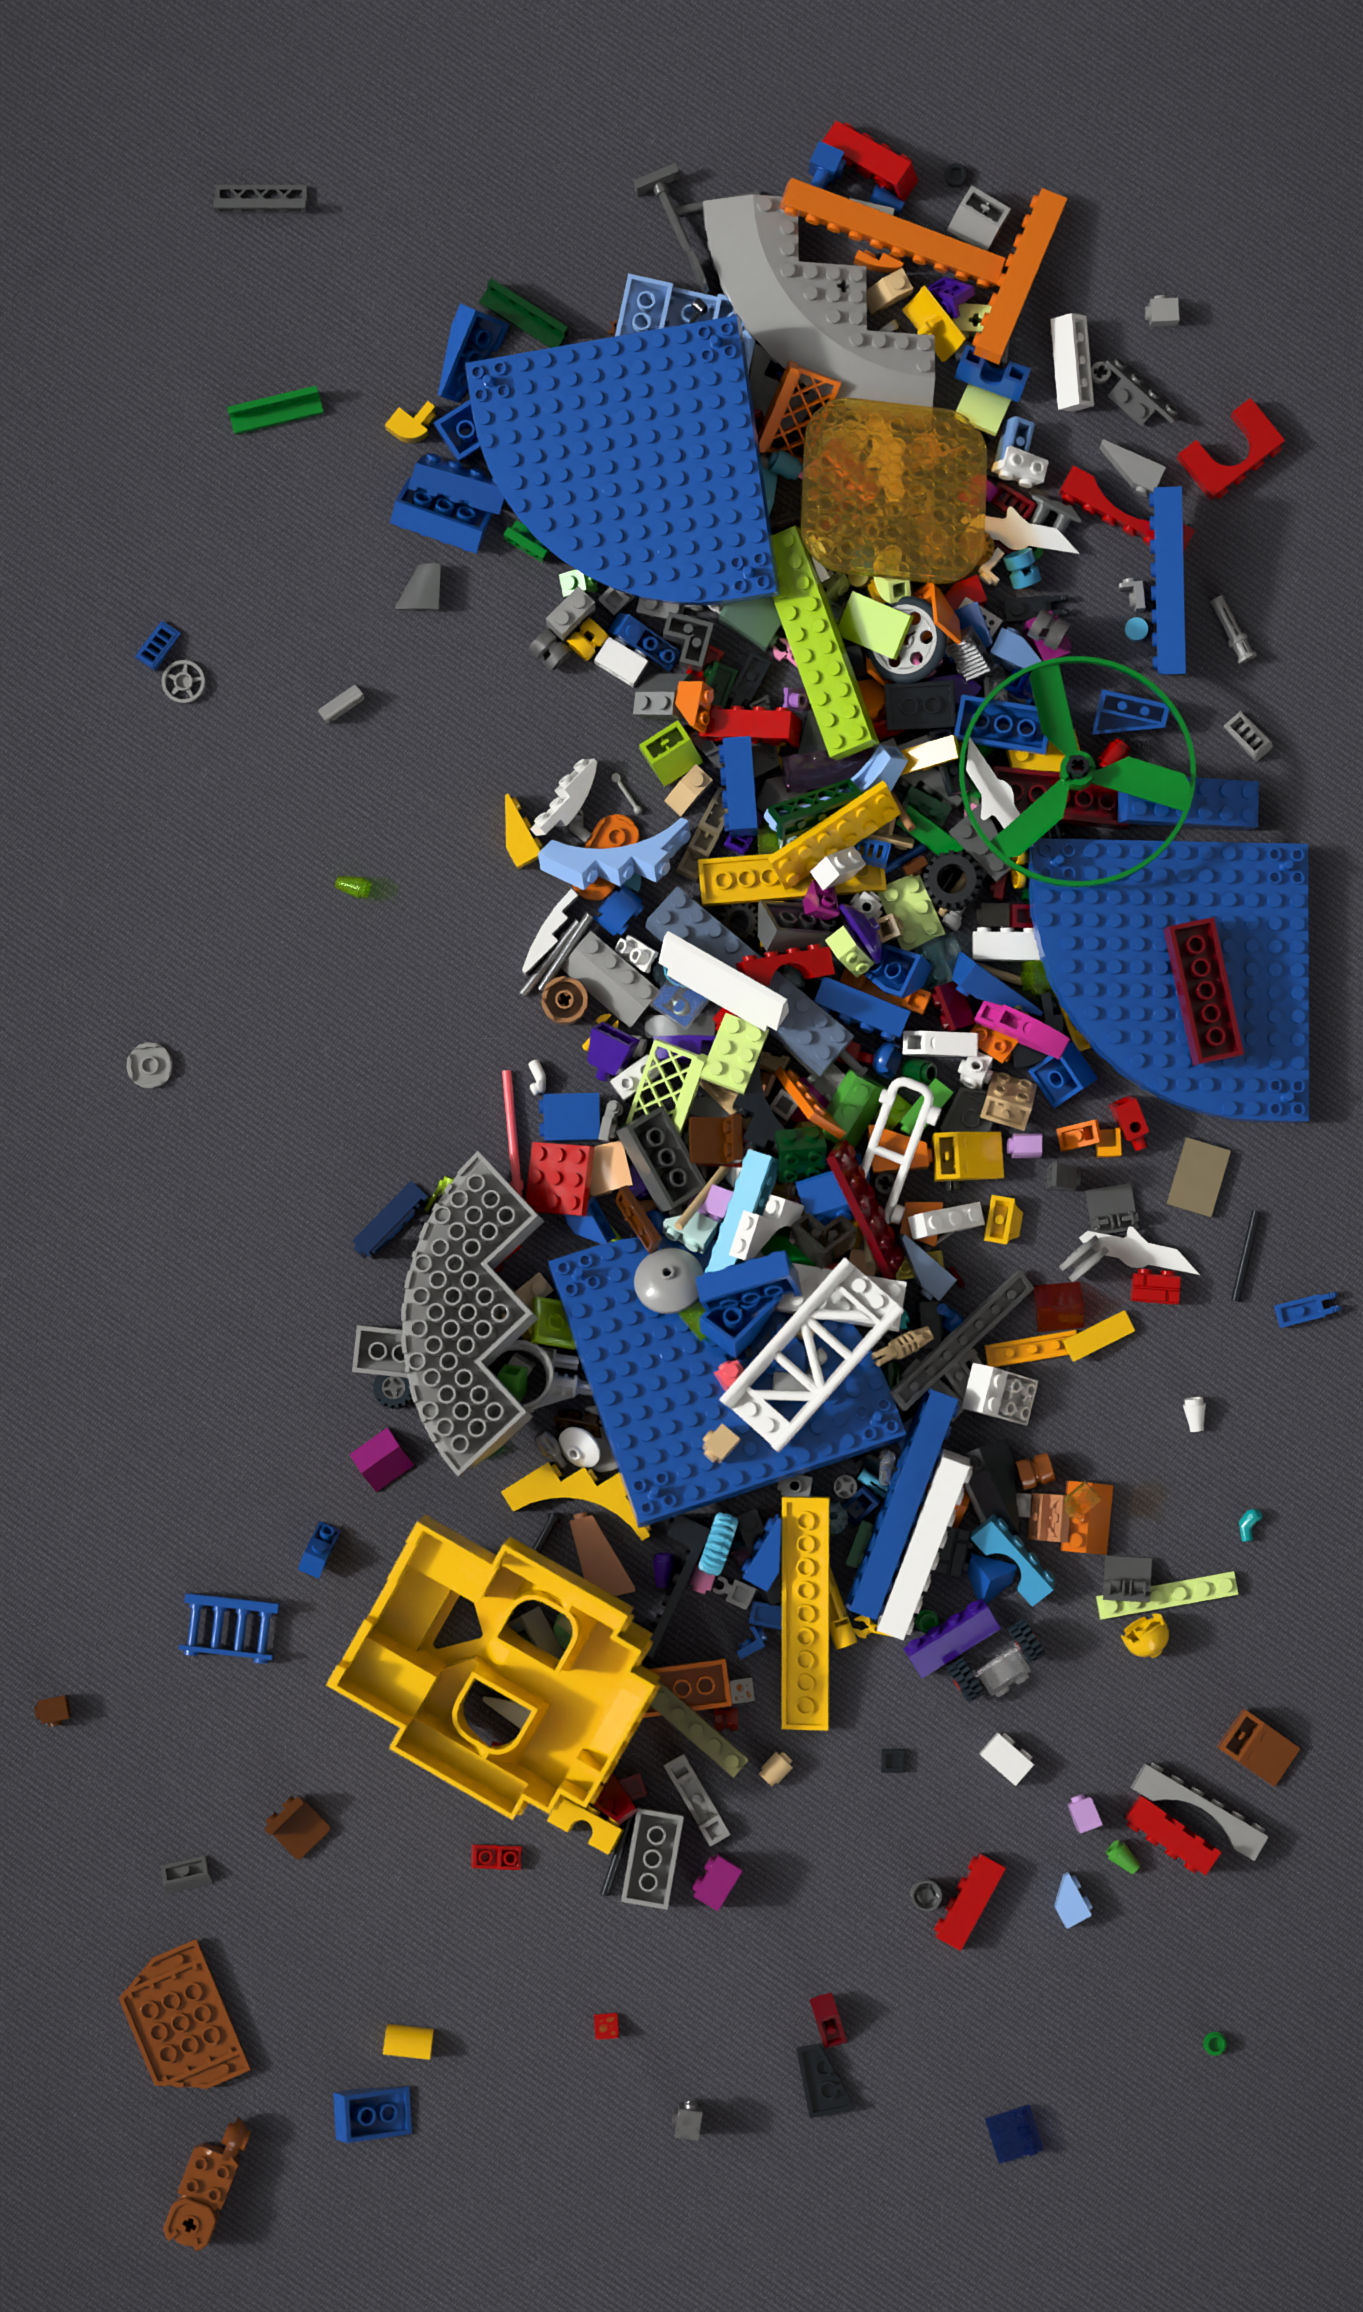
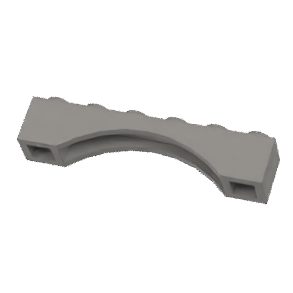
[1130,1763,1268,1861]

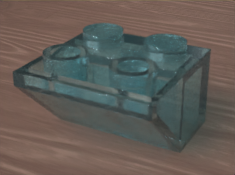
[909,932,961,993]

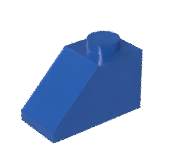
[564,1196,616,1244]

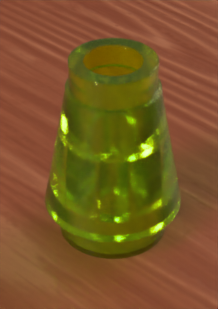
[335,875,371,899]

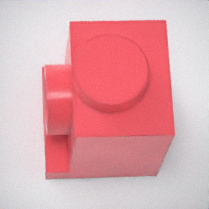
[714,1360,744,1392]

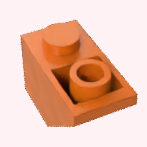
[675,681,714,733]

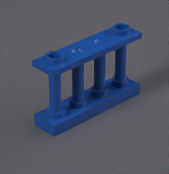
[179,1593,280,1664]

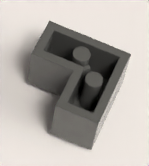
[663,612,714,673]

